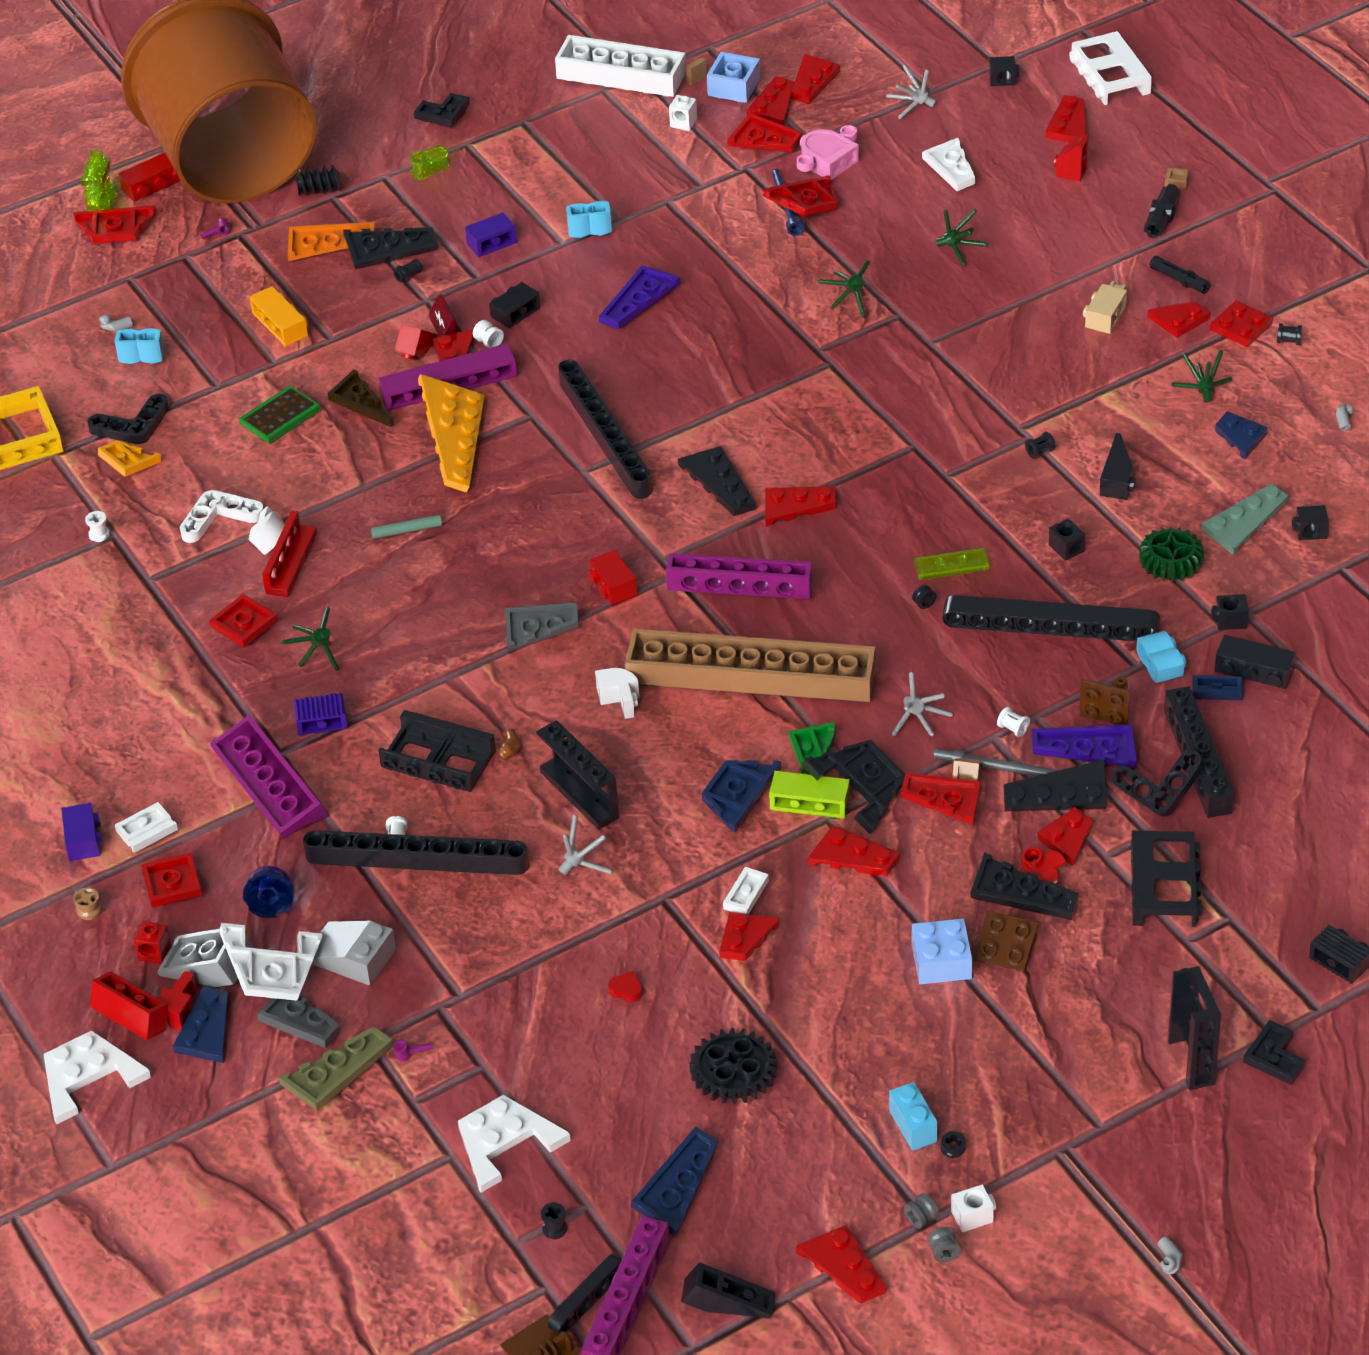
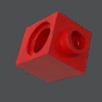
[134,921,171,964]

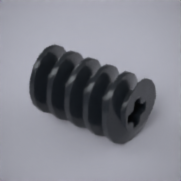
[296,165,341,196]

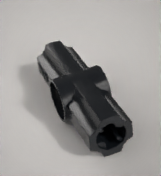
[1144,184,1181,238]

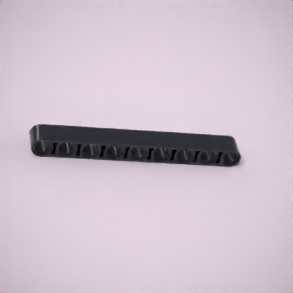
[558,359,652,499]
[942,595,1160,641]
[303,830,529,875]

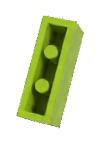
[769,771,850,819]

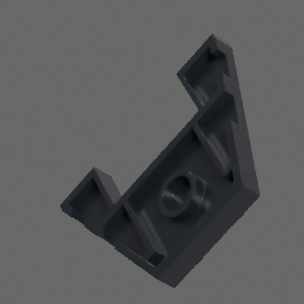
[802,740,905,834]

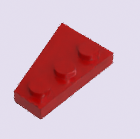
[791,53,840,104]
[747,76,794,125]
[1045,95,1086,143]
[765,486,836,526]
[902,773,981,825]
[807,825,900,876]
[796,1225,886,1304]

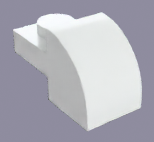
[249,506,284,555]

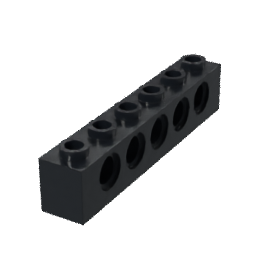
[1164,686,1234,818]

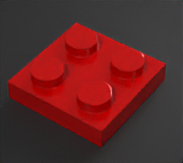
[1210,300,1273,347]
[209,594,278,647]
[141,853,202,908]

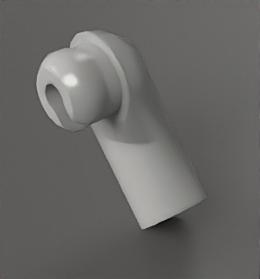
[99,314,133,332]
[1336,404,1353,431]
[1157,1236,1183,1275]

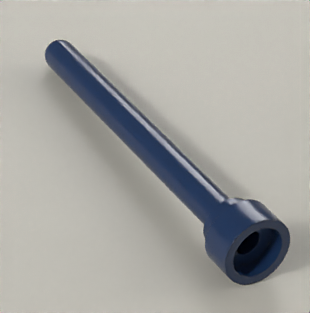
[772,169,805,236]

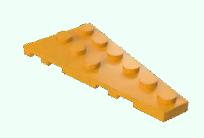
[418,374,485,493]

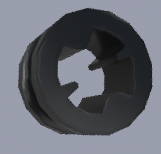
[912,585,936,609]
[940,1131,966,1158]

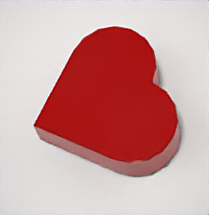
[608,971,642,1002]

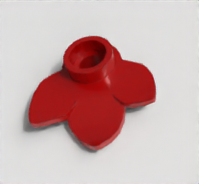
[1019,847,1066,884]

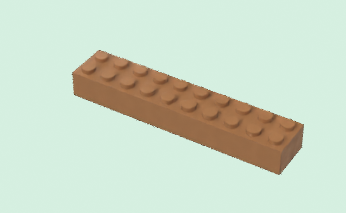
[625,629,876,702]

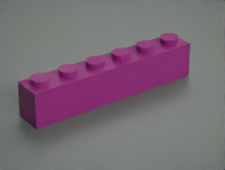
[379,344,517,411]

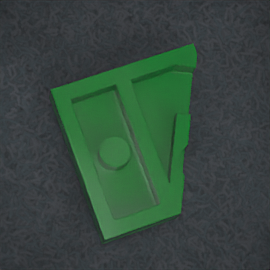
[788,722,835,773]

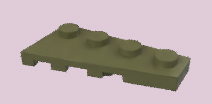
[278,1026,393,1111]

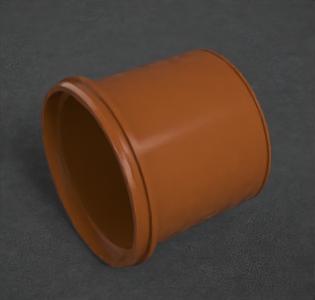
[121,0,317,203]

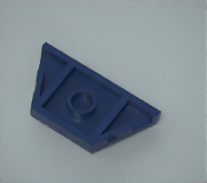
[702,760,781,832]

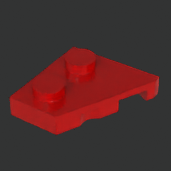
[1148,302,1210,338]
[432,329,474,361]
[719,912,779,961]

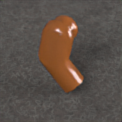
[498,729,521,760]

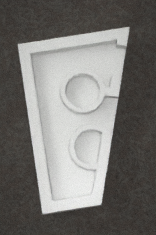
[922,138,975,191]

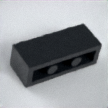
[1214,635,1296,689]

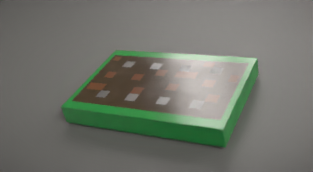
[239,385,320,444]

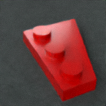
[727,113,803,152]

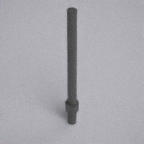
[933,748,1059,776]

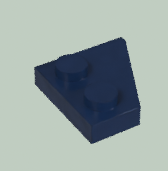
[1215,411,1268,459]

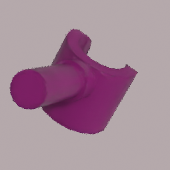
[200,218,230,239]
[393,1040,432,1061]

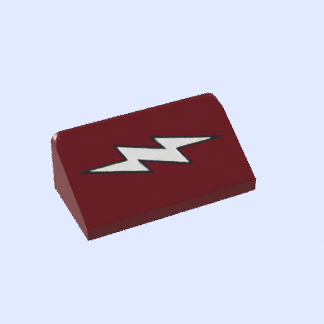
[429,294,457,337]

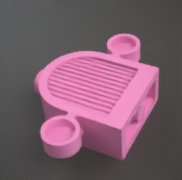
[797,125,859,180]

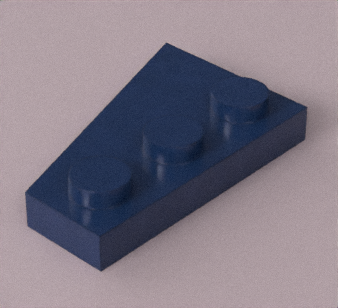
[173,986,229,1063]

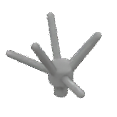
[886,65,936,119]
[892,672,953,736]
[558,814,613,875]

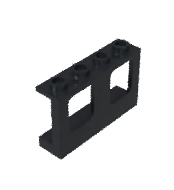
[378,710,496,792]
[536,720,619,830]
[1131,830,1202,927]
[1168,966,1221,1090]

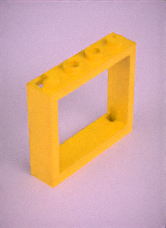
[0,386,63,470]

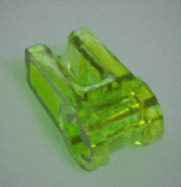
[410,145,449,180]

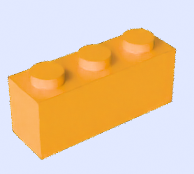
[249,286,308,347]

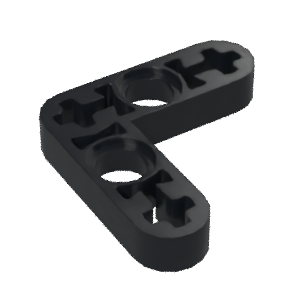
[87,394,169,444]
[1111,750,1205,817]

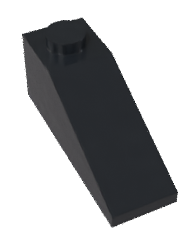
[1099,433,1136,500]
[681,1262,775,1318]

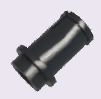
[394,259,423,282]

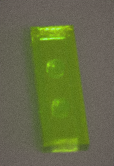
[914,548,989,580]

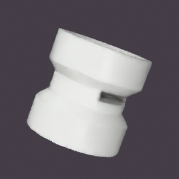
[473,320,504,348]

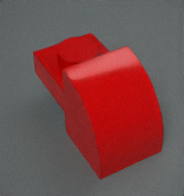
[160,971,197,1031]

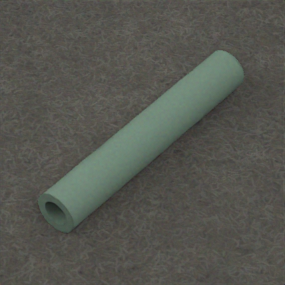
[371,515,442,539]

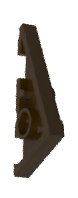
[327,369,394,427]

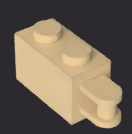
[1083,281,1128,334]

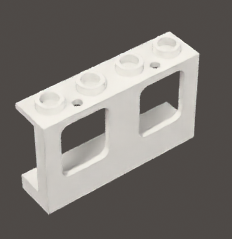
[1069,31,1151,105]

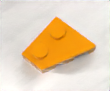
[98,440,161,477]

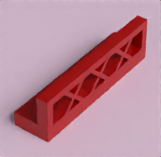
[262,510,317,597]

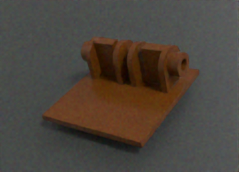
[1079,677,1130,725]
[973,910,1038,972]
[500,1314,580,1355]

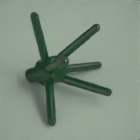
[936,209,988,266]
[818,260,870,318]
[1171,350,1232,403]
[281,607,339,671]

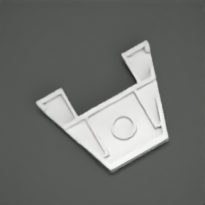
[219,923,322,1001]
[43,1031,151,1124]
[458,1095,571,1193]

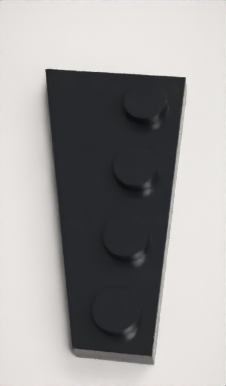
[343,227,438,269]
[678,446,756,516]
[1003,759,1107,812]
[970,852,1078,920]

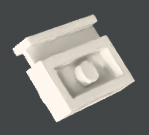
[115,802,178,853]

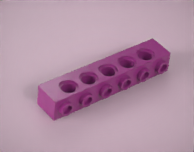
[666,553,812,599]
[581,1216,670,1355]

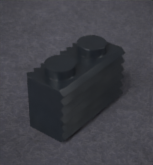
[489,282,540,328]
[1309,925,1369,984]

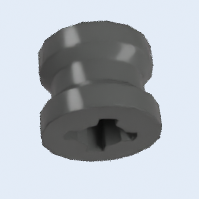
[903,1193,939,1229]
[927,1227,961,1262]

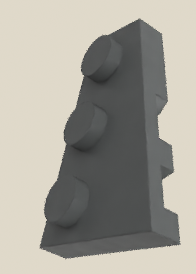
[258,995,340,1048]

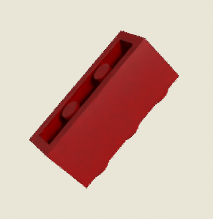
[118,152,181,202]
[90,971,168,1040]

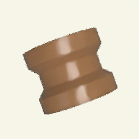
[73,887,102,920]

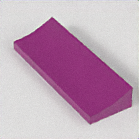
[210,715,329,839]

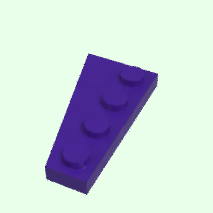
[599,265,681,329]
[1031,725,1137,768]

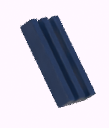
[1192,675,1243,700]

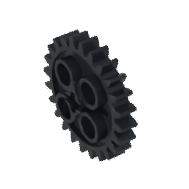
[689,1028,777,1104]

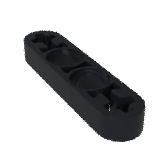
[548,1253,622,1334]

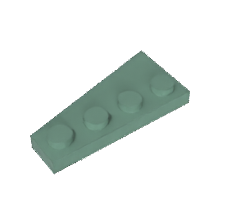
[1201,483,1288,555]

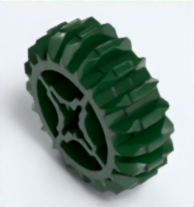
[1139,526,1204,582]

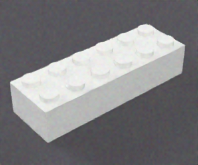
[555,35,686,97]

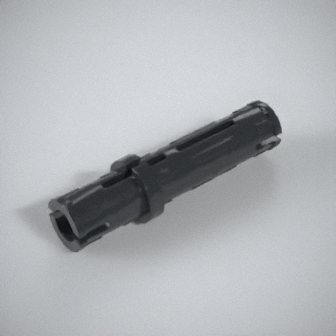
[1149,255,1211,294]

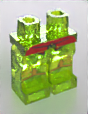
[81,150,118,211]

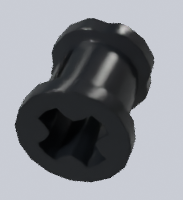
[1277,323,1302,345]
[1025,431,1056,459]
[540,1202,567,1240]

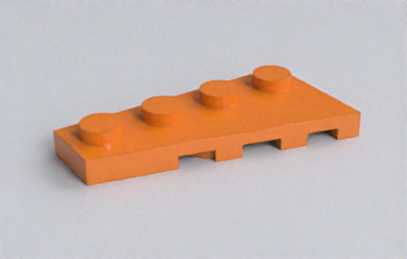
[288,222,375,261]

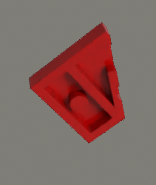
[1038,807,1093,866]

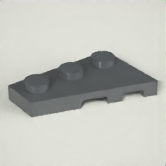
[505,602,579,652]

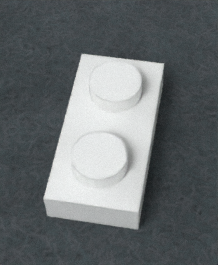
[723,867,769,914]

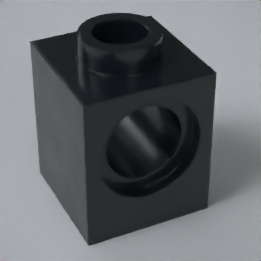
[989,56,1019,86]
[1292,505,1329,540]
[1049,518,1085,561]
[1211,594,1249,630]

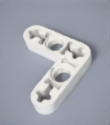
[180,490,263,543]

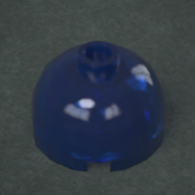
[242,866,295,919]

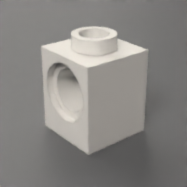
[669,95,697,131]
[951,1184,996,1232]

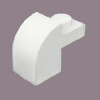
[595,668,639,719]

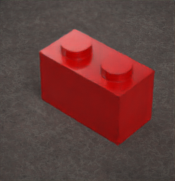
[588,550,637,605]

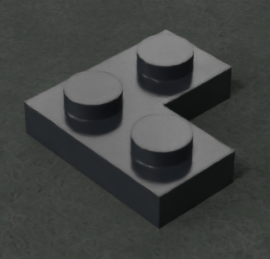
[414,93,470,127]
[1243,1020,1305,1085]

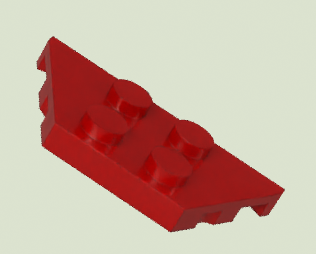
[763,175,839,216]
[73,205,156,244]

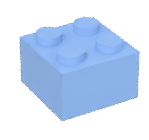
[707,52,761,103]
[912,918,972,984]

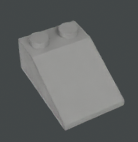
[312,921,396,986]
[157,929,254,988]

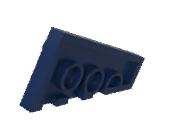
[631,1126,718,1237]

